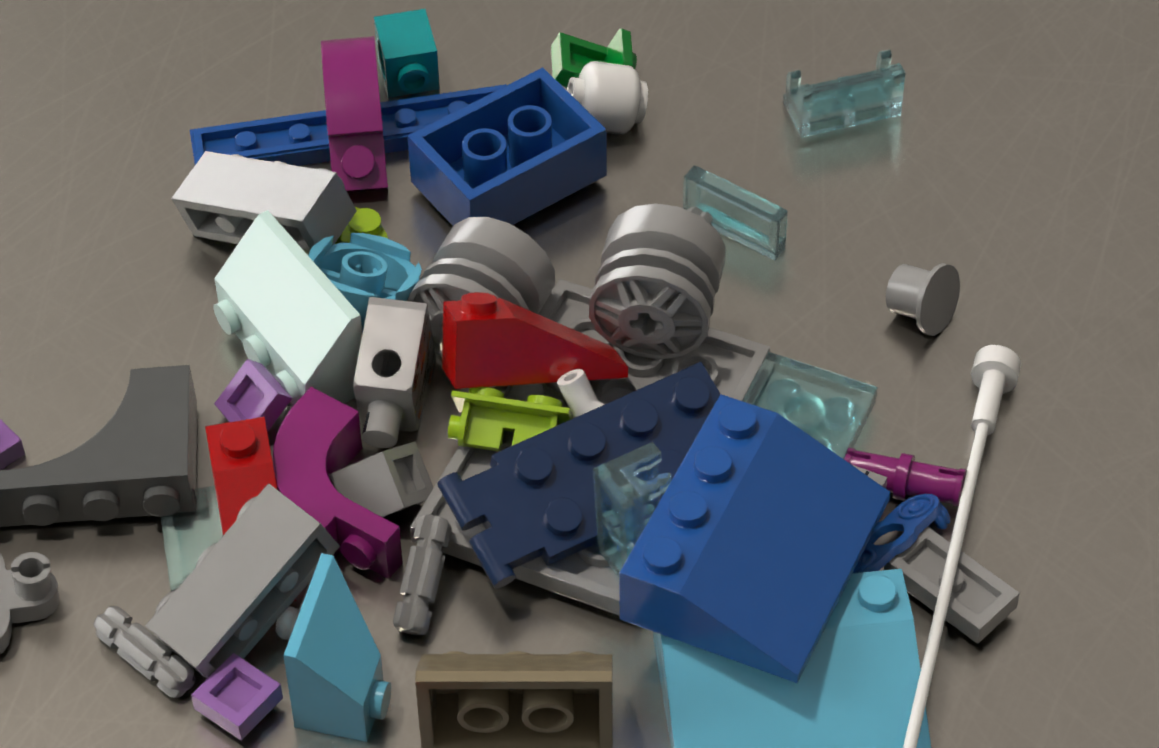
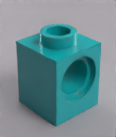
[374,9,440,98]

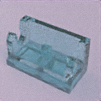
[783,50,905,138]
[593,442,672,577]

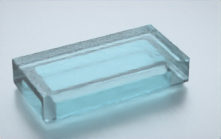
[683,165,788,261]
[161,485,223,592]

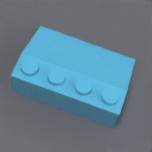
[653,569,931,748]

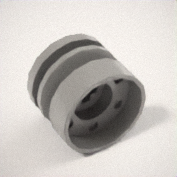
[589,203,726,359]
[407,217,555,356]

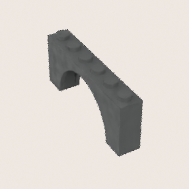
[0,365,197,527]

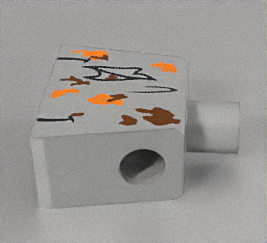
[353,297,436,448]

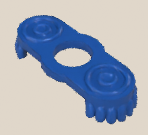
[853,494,951,573]

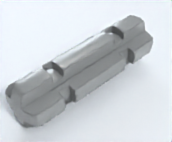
[393,515,452,635]
[94,606,196,698]

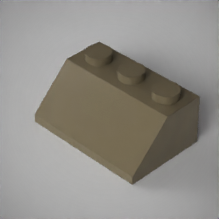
[415,651,613,748]

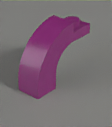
[321,36,388,193]
[272,387,403,579]

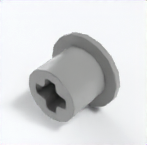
[886,263,960,336]

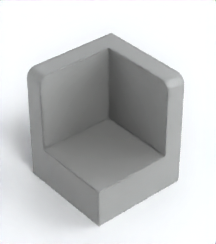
[329,441,433,517]

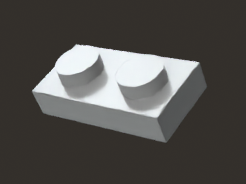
[884,527,1020,644]

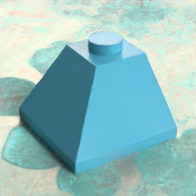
[283,553,392,742]

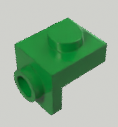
[551,28,637,88]

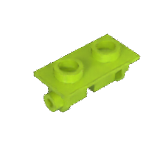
[448,387,573,452]

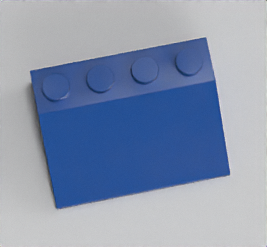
[619,394,890,683]

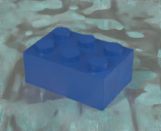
[407,67,607,226]

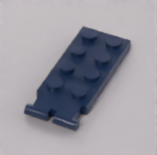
[437,362,720,589]

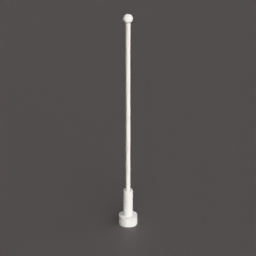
[903,345,1021,748]

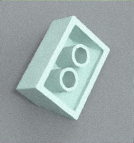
[213,210,362,406]

